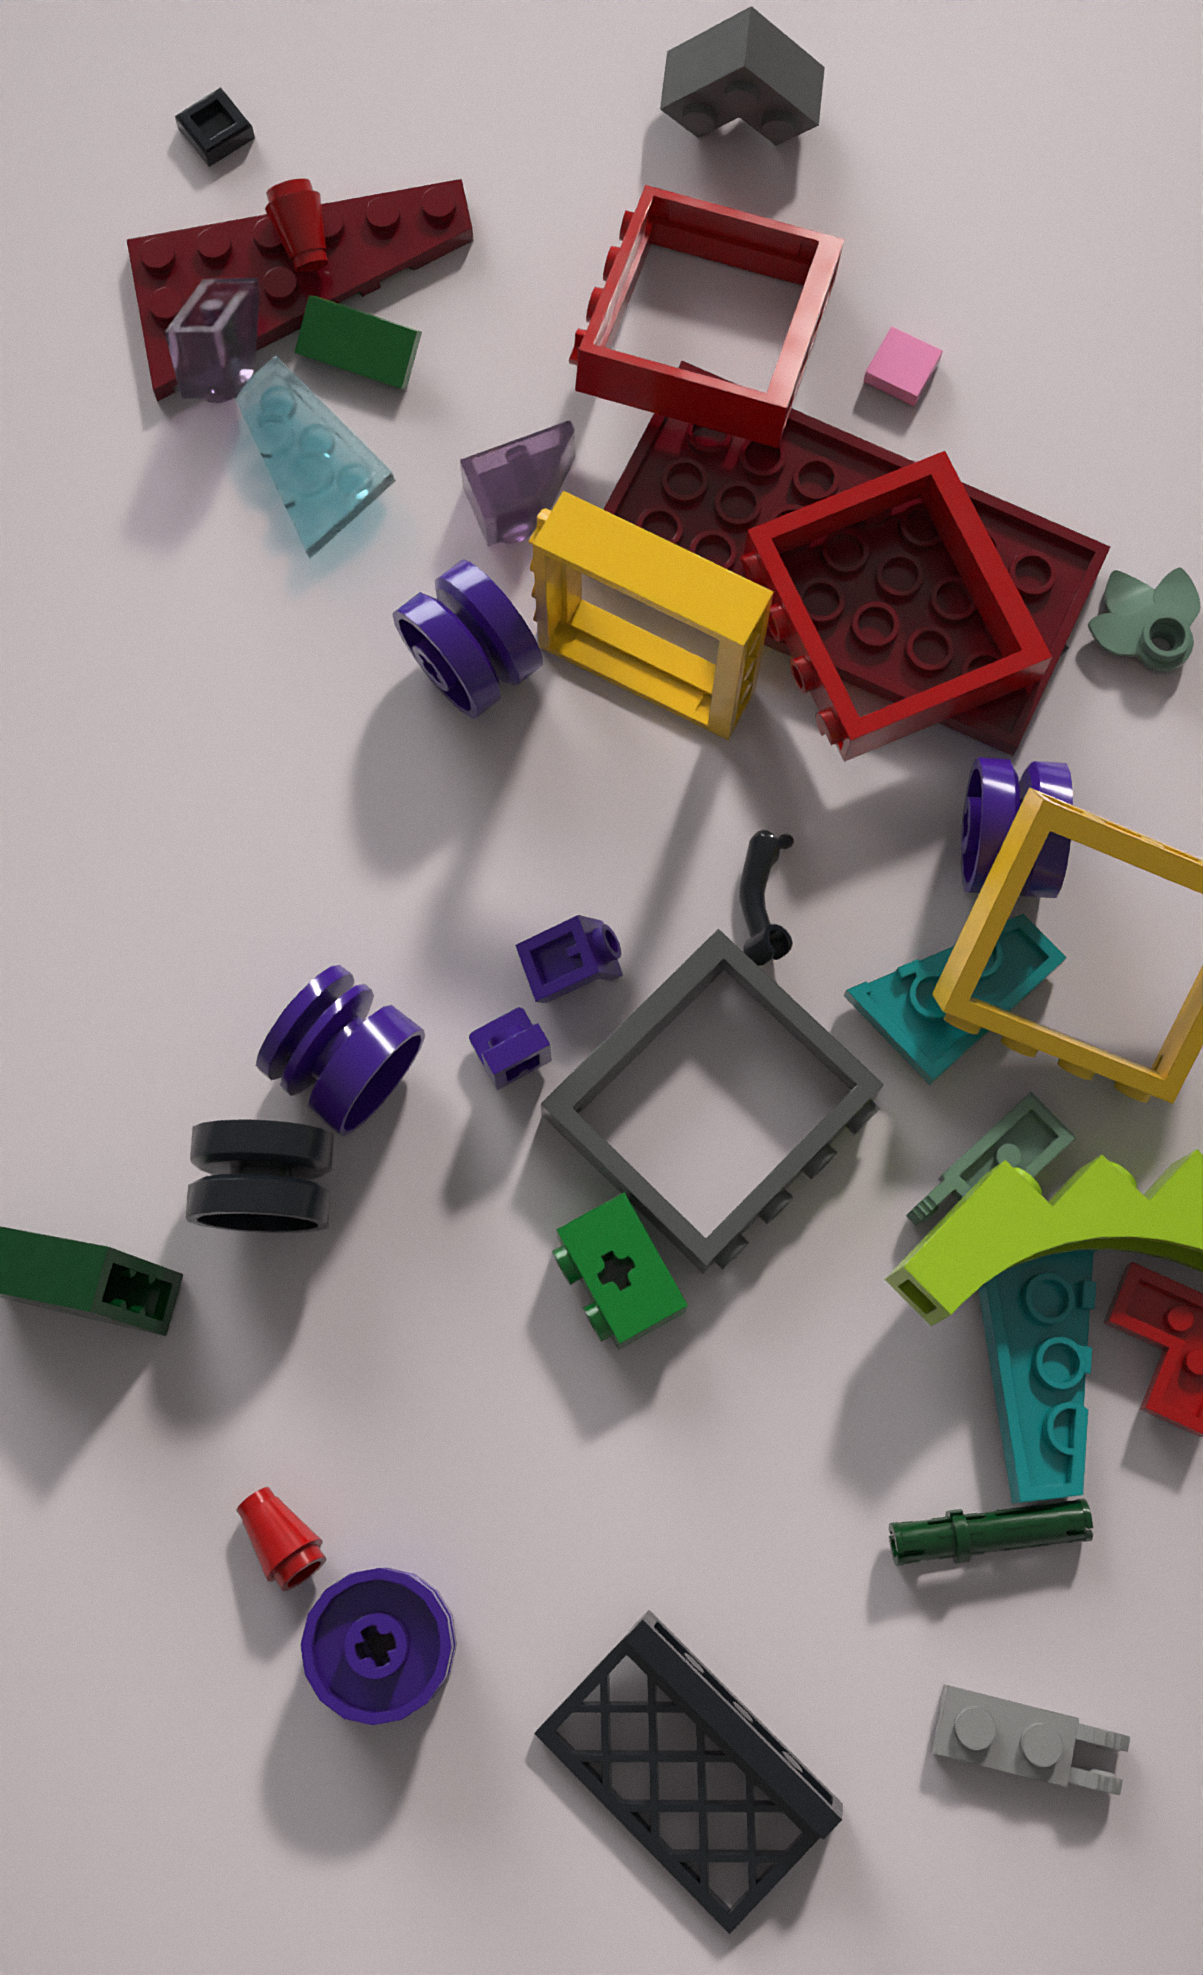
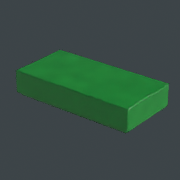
[294,295,422,389]

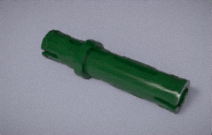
[888,1498,1093,1566]

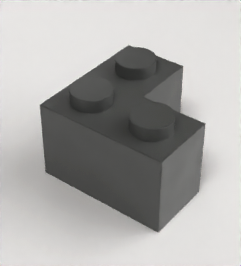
[660,6,825,146]

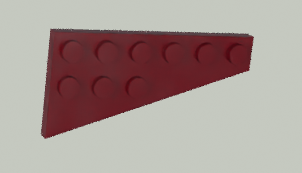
[126,179,474,402]

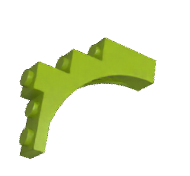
[884,1149,1203,1326]

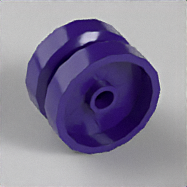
[392,559,543,719]
[961,757,1073,898]
[300,1568,457,1725]

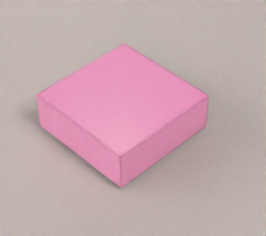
[863,326,943,407]

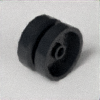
[186,1119,334,1233]

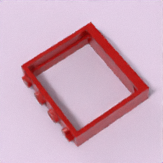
[569,185,844,448]
[739,451,1052,762]

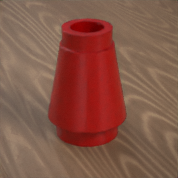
[265,178,329,273]
[236,1487,326,1591]

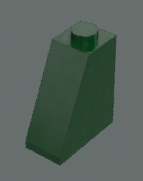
[0,1226,183,1336]

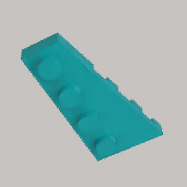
[978,1250,1099,1504]

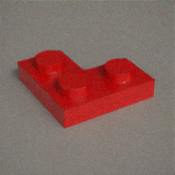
[1103,1262,1203,1437]

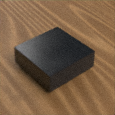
[175,87,255,167]

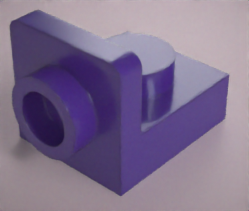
[515,915,623,1003]
[469,1007,552,1090]

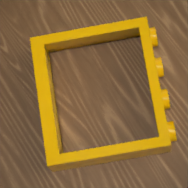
[528,490,774,740]
[932,787,1203,1104]

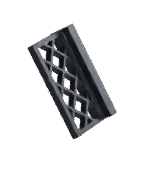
[534,1610,843,1934]

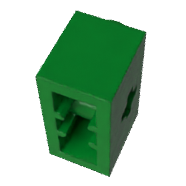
[552,1192,688,1350]

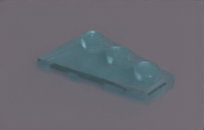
[233,355,396,559]

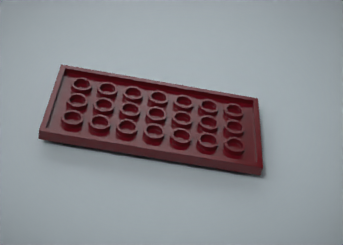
[603,361,1111,756]

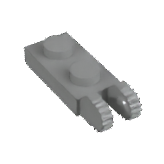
[931,1684,1130,1795]

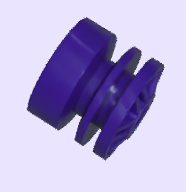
[255,965,426,1137]

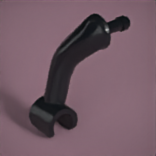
[740,830,794,966]

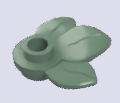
[1087,567,1201,672]

